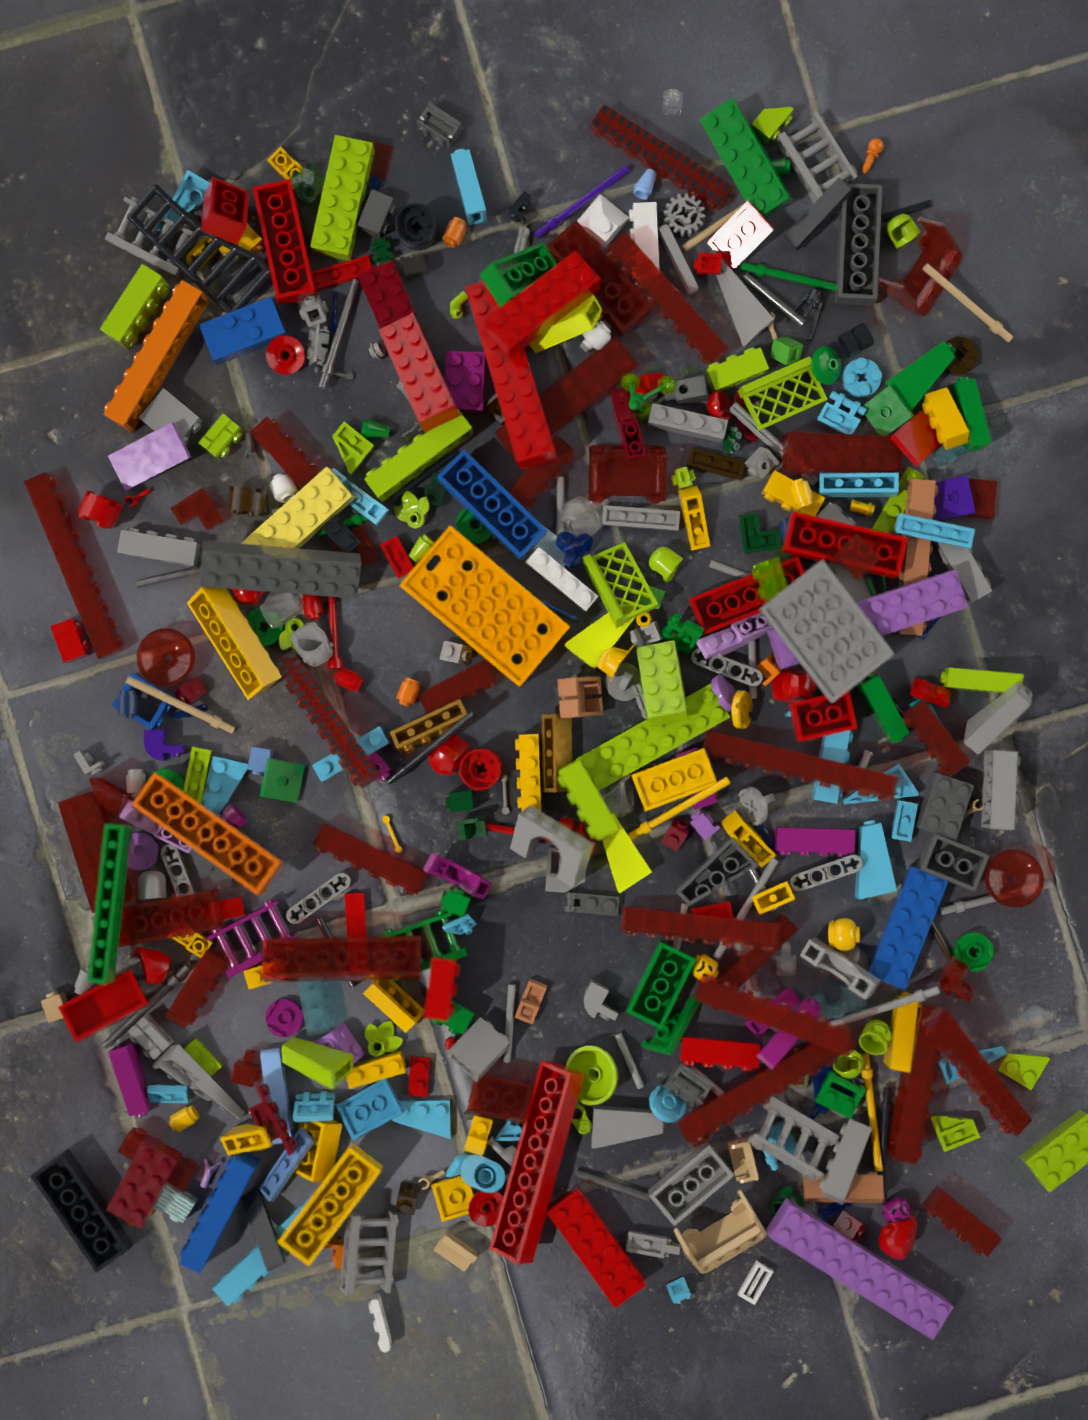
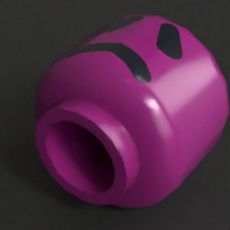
[881,1196,912,1223]

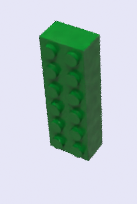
[699,97,793,219]

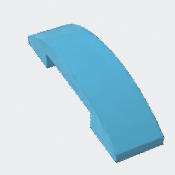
[332,468,389,525]

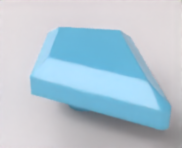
[442,914,477,935]
[495,1116,525,1141]
[446,1152,476,1177]

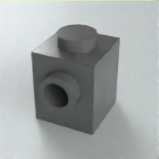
[210,865,235,890]

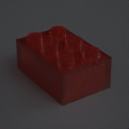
[466,1074,532,1124]

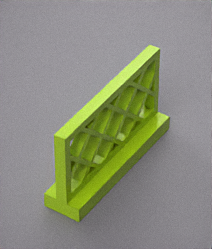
[738,356,828,431]
[583,542,658,628]

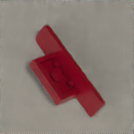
[249,1080,297,1156]

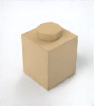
[41,991,68,1023]

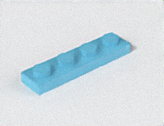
[894,513,975,549]

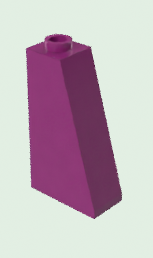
[757,996,823,1069]
[108,1041,152,1118]

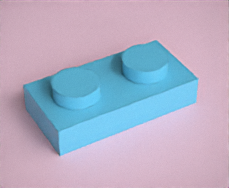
[890,800,918,842]
[147,1084,189,1103]

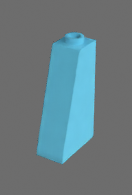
[451,149,487,226]
[855,819,897,900]

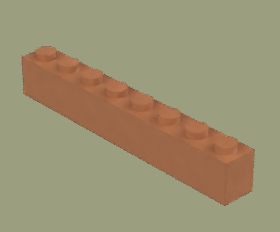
[895,479,938,636]

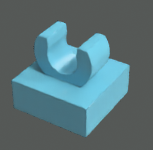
[666,1277,692,1304]

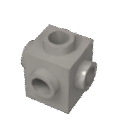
[299,295,329,327]

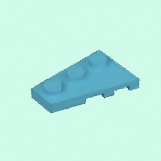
[201,756,248,815]
[392,1099,451,1139]

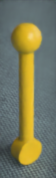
[382,816,403,853]

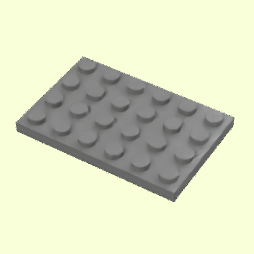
[759,560,894,703]

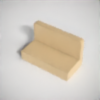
[434,1230,478,1271]

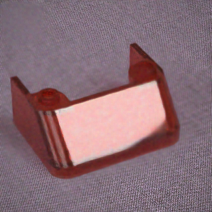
[878,217,963,317]

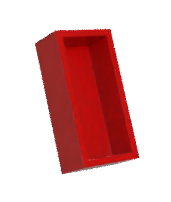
[58,969,150,1043]

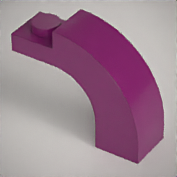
[423,853,492,900]

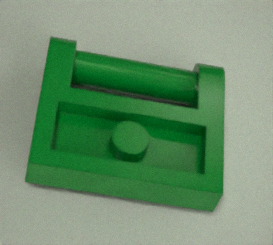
[815,1070,866,1119]

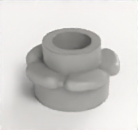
[369,342,386,360]

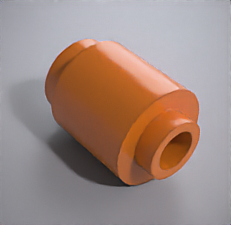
[442,217,467,248]
[396,677,420,707]

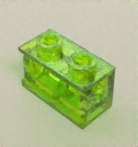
[752,557,787,602]

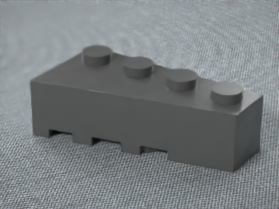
[675,837,758,906]

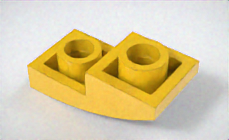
[267,146,309,188]
[170,920,213,959]

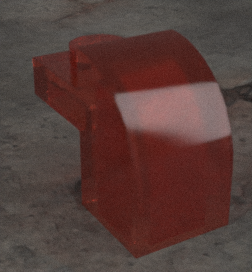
[940,955,975,1002]

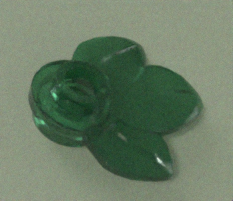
[291,164,326,203]

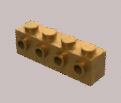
[390,699,471,755]
[542,714,572,792]

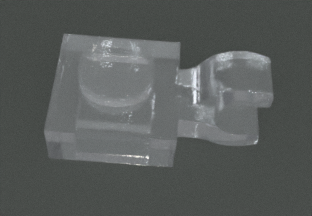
[776,941,796,976]

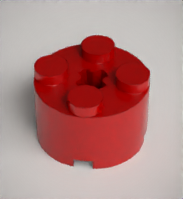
[78,490,124,529]

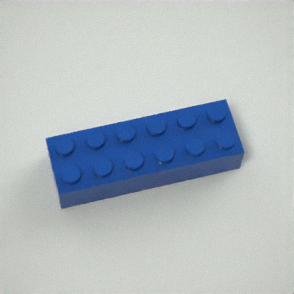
[437,450,547,562]
[867,866,948,990]
[179,1152,261,1274]

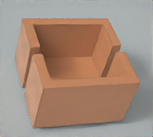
[558,677,603,718]

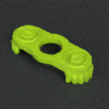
[571,1100,592,1134]

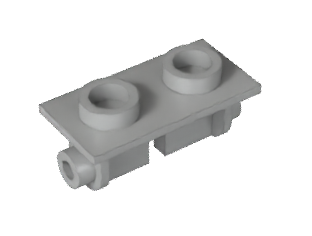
[307,324,330,366]

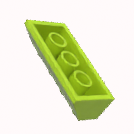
[557,760,619,842]

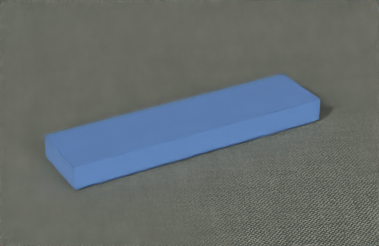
[258,1128,315,1202]

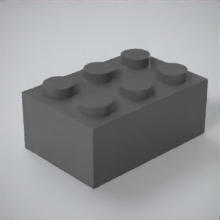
[914,773,974,840]
[916,833,989,892]

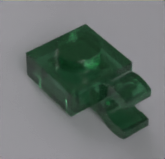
[424,472,445,507]

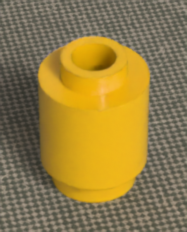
[789,478,813,508]
[169,1105,199,1133]

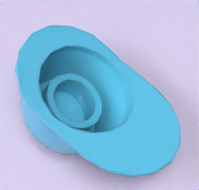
[460,1155,505,1193]

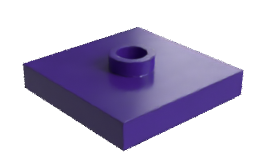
[934,475,975,521]

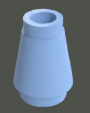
[634,169,657,200]

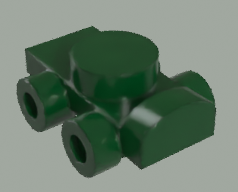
[371,238,393,265]
[723,427,742,455]

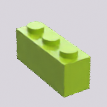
[705,347,769,392]

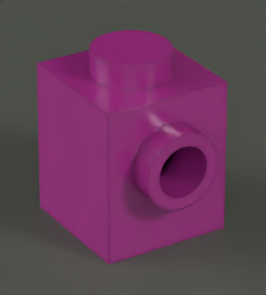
[360,752,391,782]

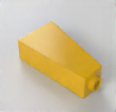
[883,992,918,1073]

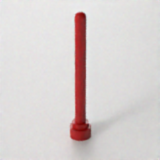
[327,596,343,669]

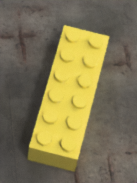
[240,467,356,549]

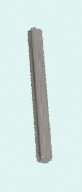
[729,403,819,485]

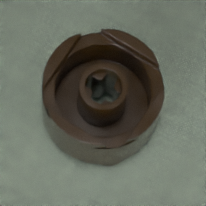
[227,486,268,516]

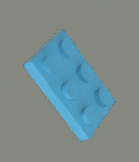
[336,1078,404,1141]

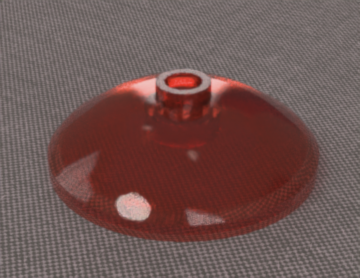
[137,628,195,686]
[984,849,1044,908]

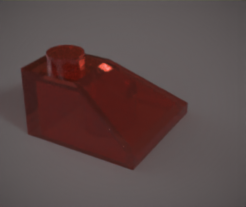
[89,777,133,817]

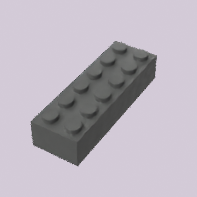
[835,183,882,306]

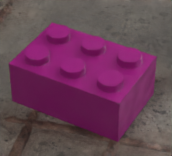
[445,351,486,414]

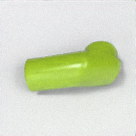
[450,291,468,319]

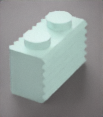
[154,1181,198,1223]

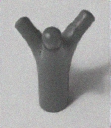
[243,432,263,462]

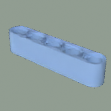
[260,1047,294,1144]

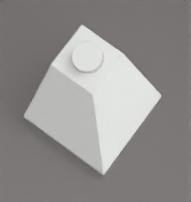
[576,194,629,248]

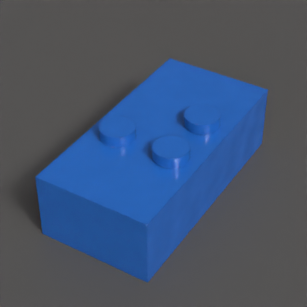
[199,297,288,366]

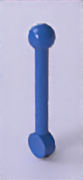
[542,600,579,621]

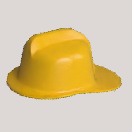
[598,644,635,682]

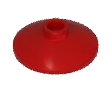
[266,336,305,375]
[468,1191,503,1227]

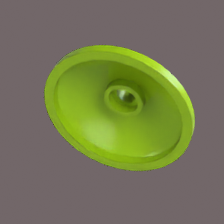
[566,1046,618,1105]

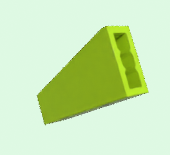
[941,668,1024,694]
[281,1037,353,1089]

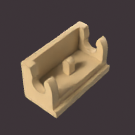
[727,1137,759,1183]

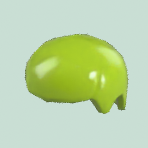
[832,1049,864,1079]

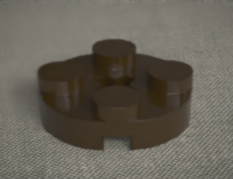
[945,337,978,376]

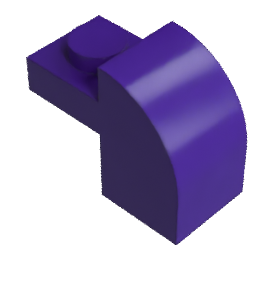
[144,730,186,761]

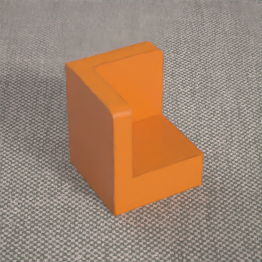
[756,652,783,686]

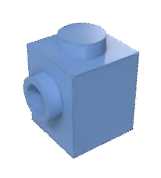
[248,746,275,776]

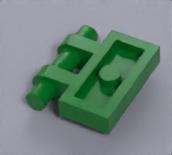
[661,613,704,655]

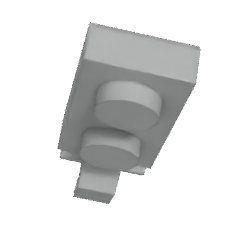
[625,1230,681,1258]

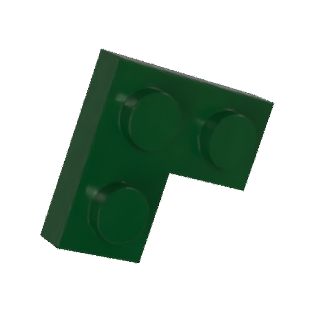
[738,513,782,554]

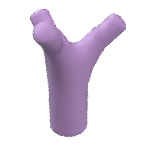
[200,1159,223,1188]

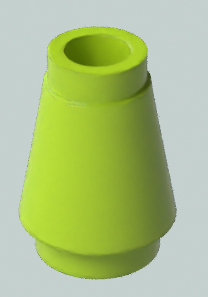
[408,534,435,562]

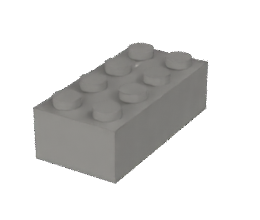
[981,751,1020,830]
[648,1141,734,1226]

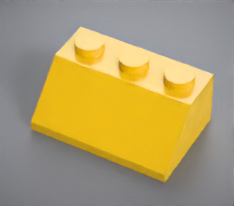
[294,1120,343,1182]

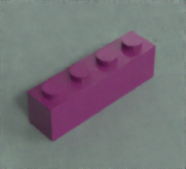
[774,827,855,857]

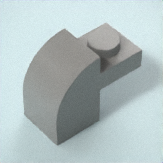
[583,979,618,1021]

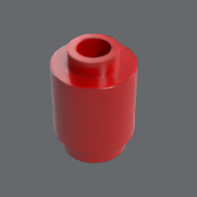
[301,594,324,620]
[334,667,364,692]

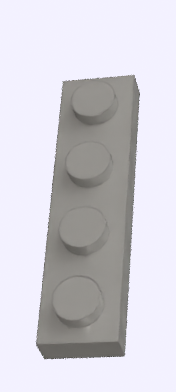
[602,505,680,531]

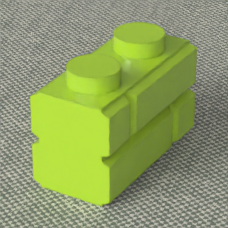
[199,414,243,460]

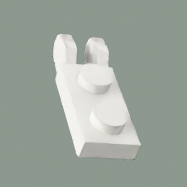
[368,1293,392,1353]

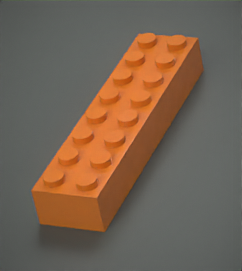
[103,280,209,433]
[132,773,285,895]

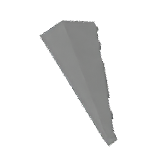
[709,249,774,348]
[151,1044,245,1119]

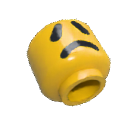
[691,954,719,983]

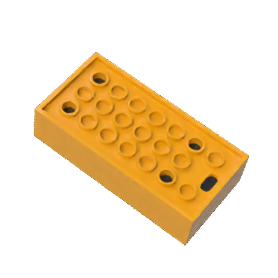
[400,526,570,687]

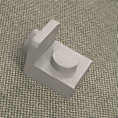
[73,751,106,776]

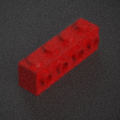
[679,1036,760,1071]

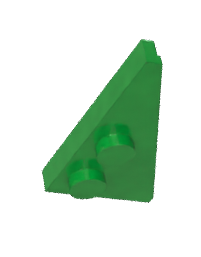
[641,994,702,1056]

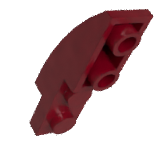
[610,387,646,460]

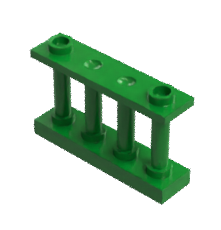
[378,909,467,982]

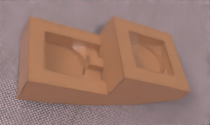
[514,978,547,1024]

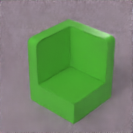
[770,336,803,365]
[637,585,665,609]

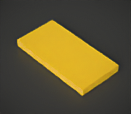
[631,748,717,811]

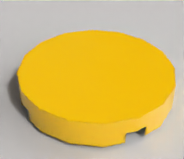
[732,690,753,729]

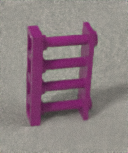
[207,898,300,978]

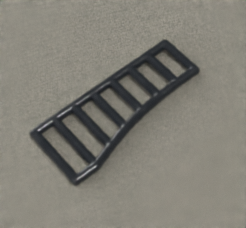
[127,184,271,314]

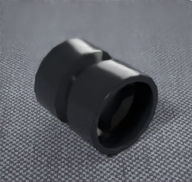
[838,323,874,358]

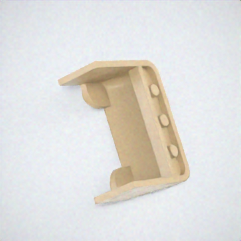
[674,1190,767,1274]

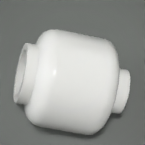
[583,321,611,350]
[269,473,298,503]

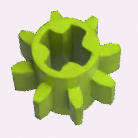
[671,467,696,489]

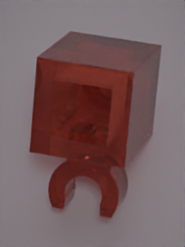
[230,1049,262,1087]

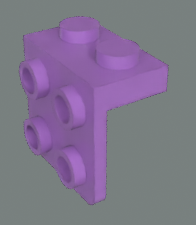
[313,1022,365,1064]

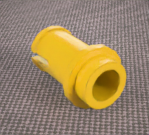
[849,499,875,517]
[636,612,652,627]

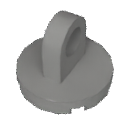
[605,663,642,701]
[738,787,776,826]

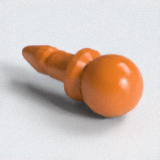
[862,138,884,174]

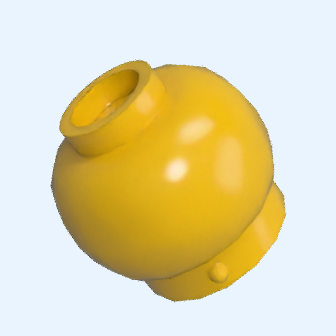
[828,918,860,951]

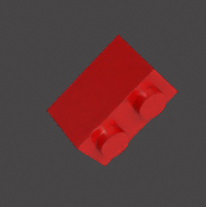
[50,618,90,663]

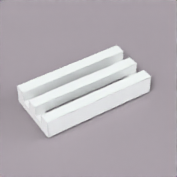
[737,1260,774,1305]

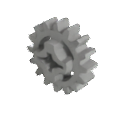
[663,193,705,237]

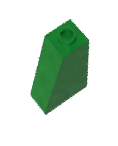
[885,341,956,411]
[952,377,991,453]
[855,671,910,743]

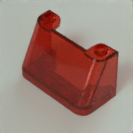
[588,445,667,504]

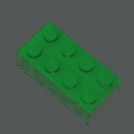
[480,242,557,308]
[626,940,696,1030]

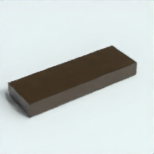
[686,447,746,481]

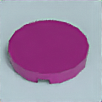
[265,998,304,1037]

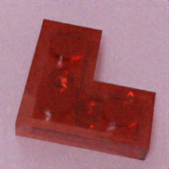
[170,488,224,531]

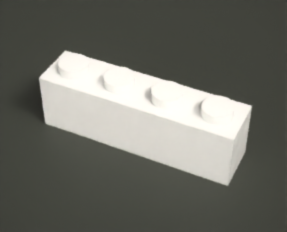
[629,202,660,284]
[525,547,598,611]

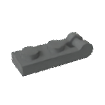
[564,892,620,916]

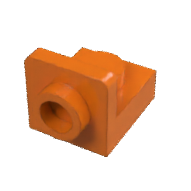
[325,1237,344,1269]

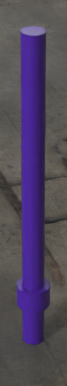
[534,165,630,239]

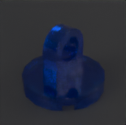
[556,531,593,568]

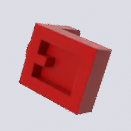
[694,253,722,277]

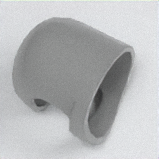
[137,870,167,901]

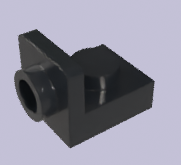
[509,191,531,225]

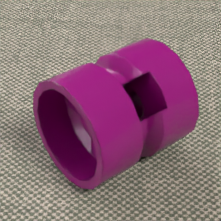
[218,804,248,829]

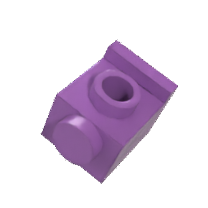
[689,810,720,840]

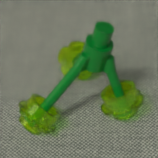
[621,373,675,420]

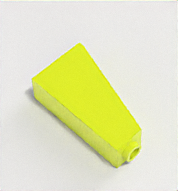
[528,295,603,353]
[564,604,635,669]
[602,813,652,893]

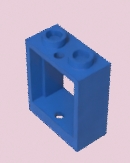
[112,673,175,730]

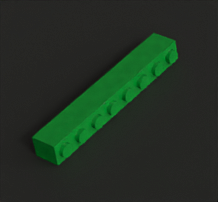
[87,823,132,984]

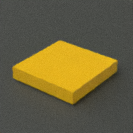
[431,1175,475,1222]

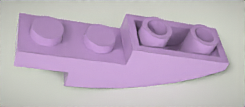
[696,613,773,659]
[119,799,192,854]

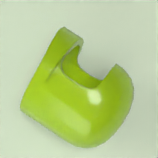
[886,214,921,249]
[649,546,683,583]
[859,1020,891,1055]

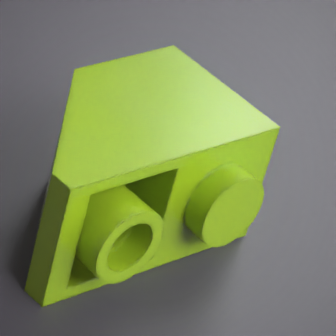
[751,107,794,145]

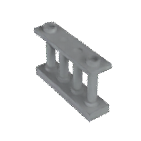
[776,112,857,203]
[105,197,195,277]
[747,1096,839,1181]
[340,1210,399,1296]

